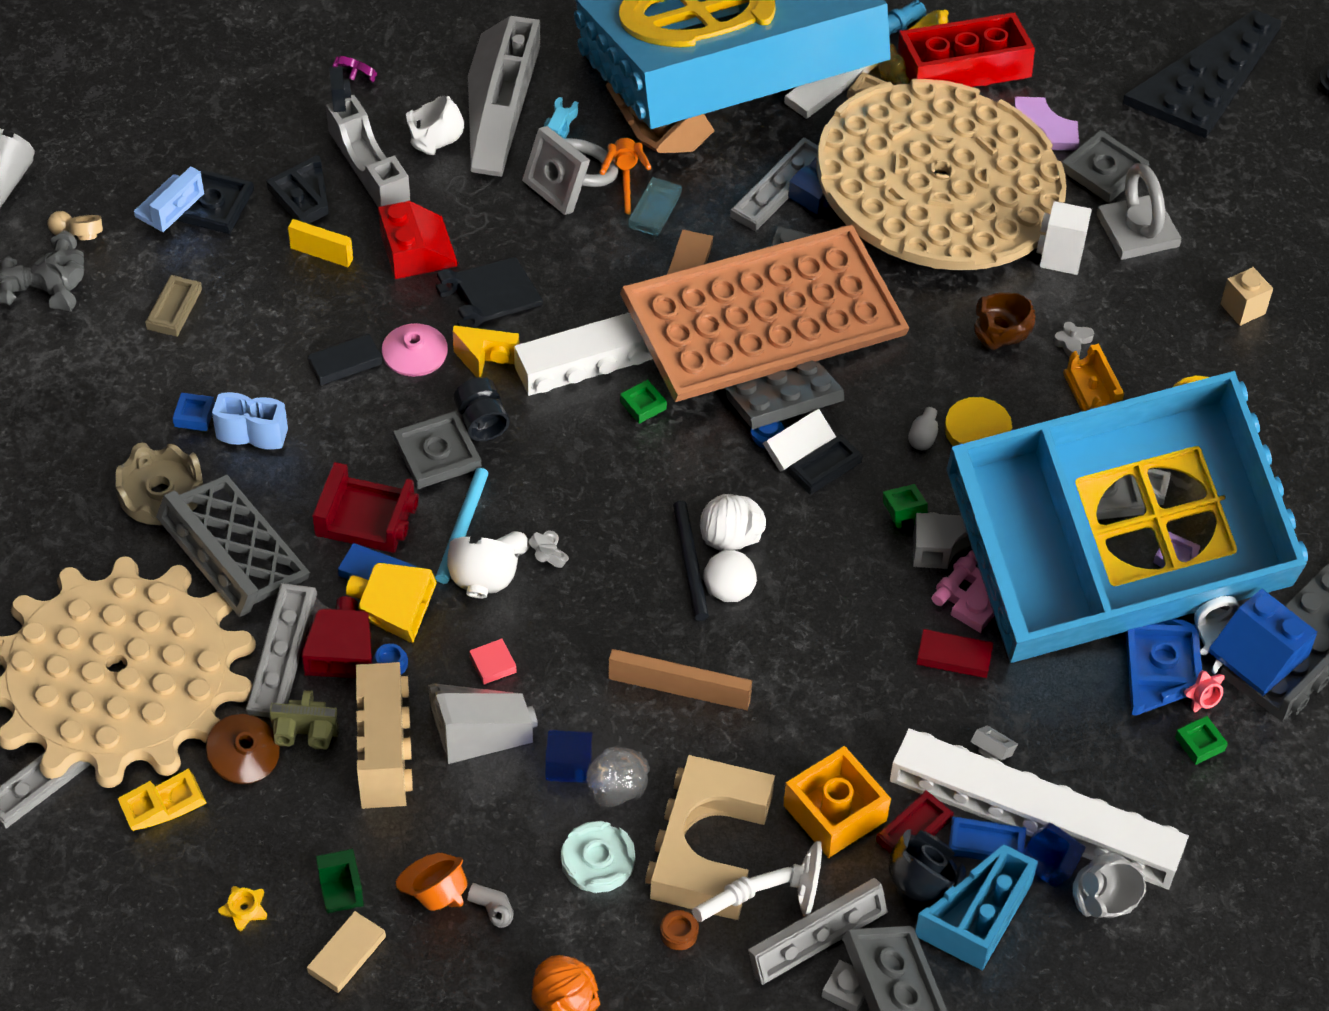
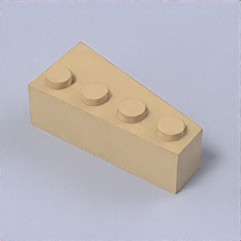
[356,662,413,809]

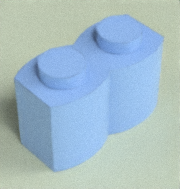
[212,392,288,450]

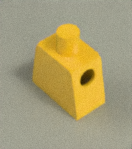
[346,563,437,643]

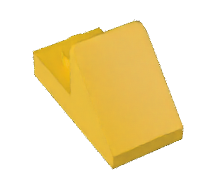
[453,325,519,378]

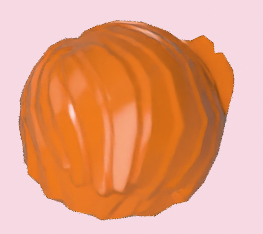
[532,955,600,1011]

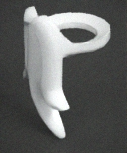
[1194,596,1238,674]

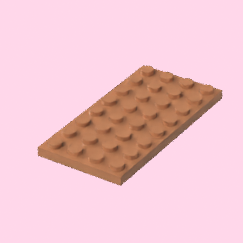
[620,225,910,402]

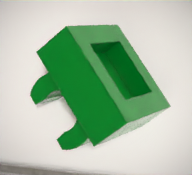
[883,484,928,528]

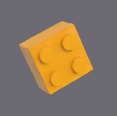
[783,746,891,858]

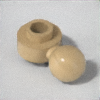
[48,211,103,240]

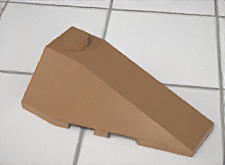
[605,82,714,153]

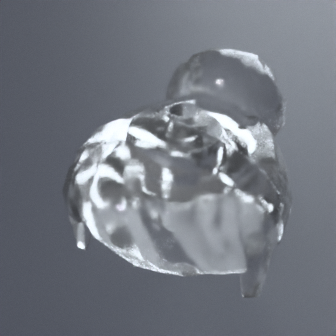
[586,747,651,807]

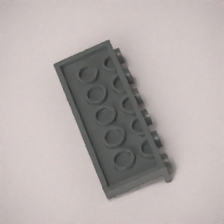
[1220,563,1329,722]

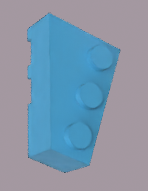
[915,844,1038,971]

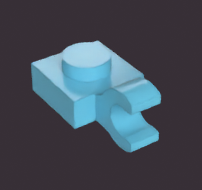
[544,97,578,139]

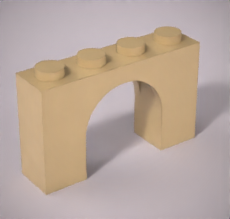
[645,755,775,920]

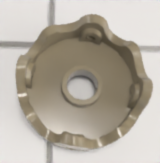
[116,442,203,525]

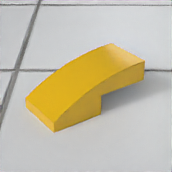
[117,769,206,831]

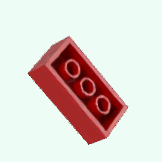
[898,12,1035,87]

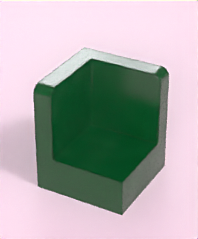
[316,849,364,913]

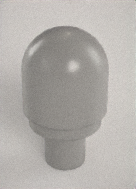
[908,407,938,451]

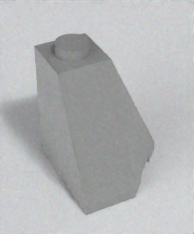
[428,684,538,764]

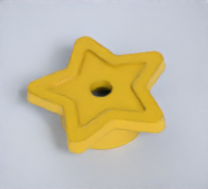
[218,886,267,931]

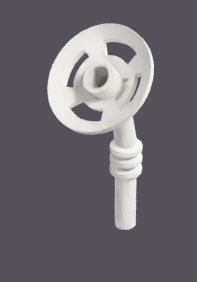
[692,841,822,922]

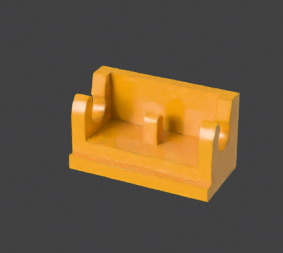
[1063,344,1124,412]

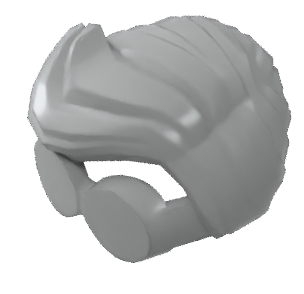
[1073,853,1146,918]

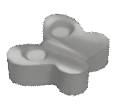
[1053,321,1094,357]
[528,530,569,568]

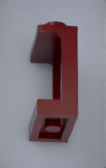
[313,462,419,553]

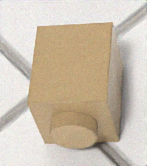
[1221,267,1273,325]

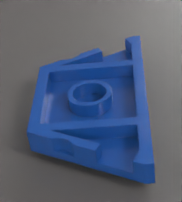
[1125,618,1202,715]

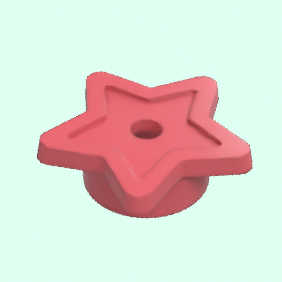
[1184,670,1225,712]

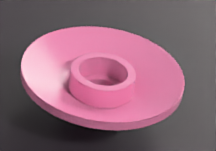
[382,323,448,377]

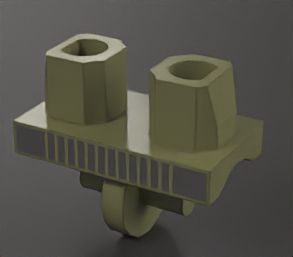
[270,690,339,749]

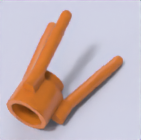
[599,138,651,214]

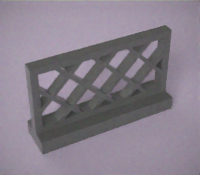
[156,475,310,617]

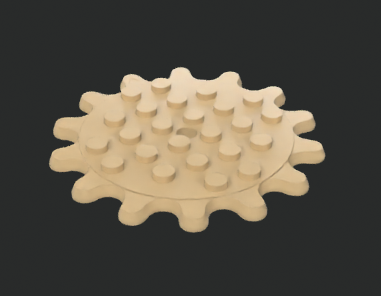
[0,557,256,788]

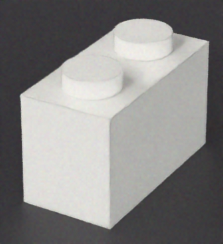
[1036,201,1092,275]

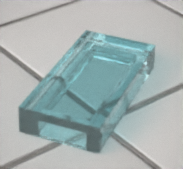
[629,177,682,236]

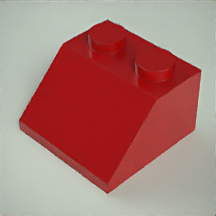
[378,201,458,279]

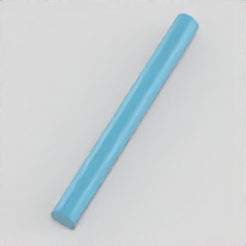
[435,468,489,584]

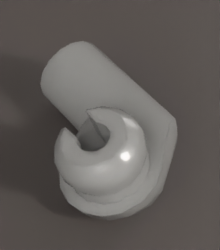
[467,883,514,928]

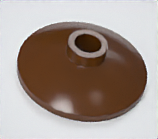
[206,714,280,784]

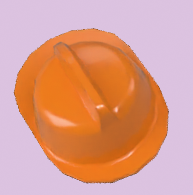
[396,853,468,911]

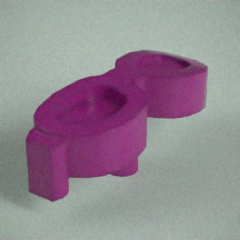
[332,56,377,82]

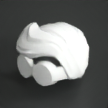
[406,96,464,155]
[700,494,766,551]

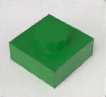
[620,380,667,424]
[1175,716,1228,765]

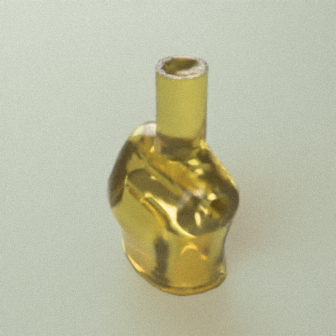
[877,44,911,86]

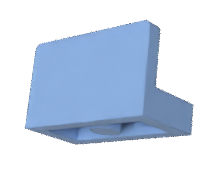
[134,166,204,232]

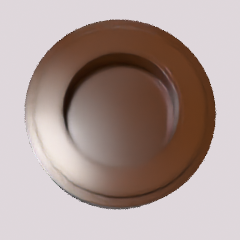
[660,910,699,950]

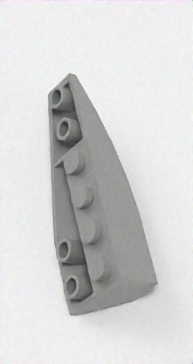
[468,16,540,177]

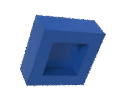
[173,393,215,431]

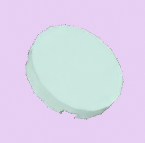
[561,821,636,893]

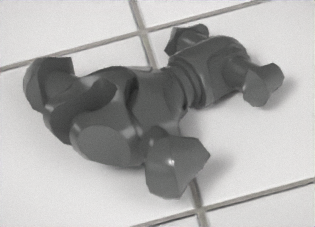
[0,230,84,312]

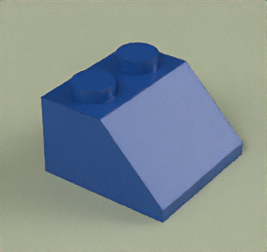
[1208,589,1317,696]

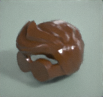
[974,292,1036,350]

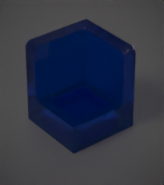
[545,730,592,783]
[1023,822,1086,888]

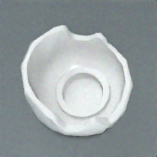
[702,550,757,602]

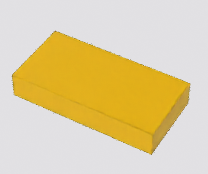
[288,219,353,267]

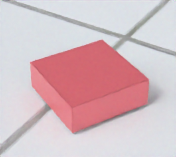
[469,639,517,685]

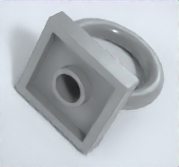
[522,126,618,215]
[1097,163,1182,260]

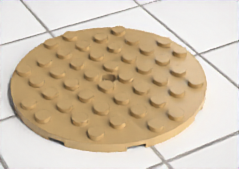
[816,79,1066,270]

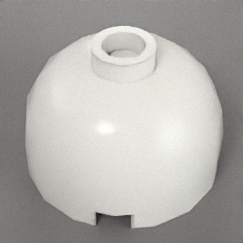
[447,537,519,598]

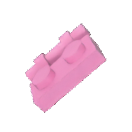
[931,550,994,633]

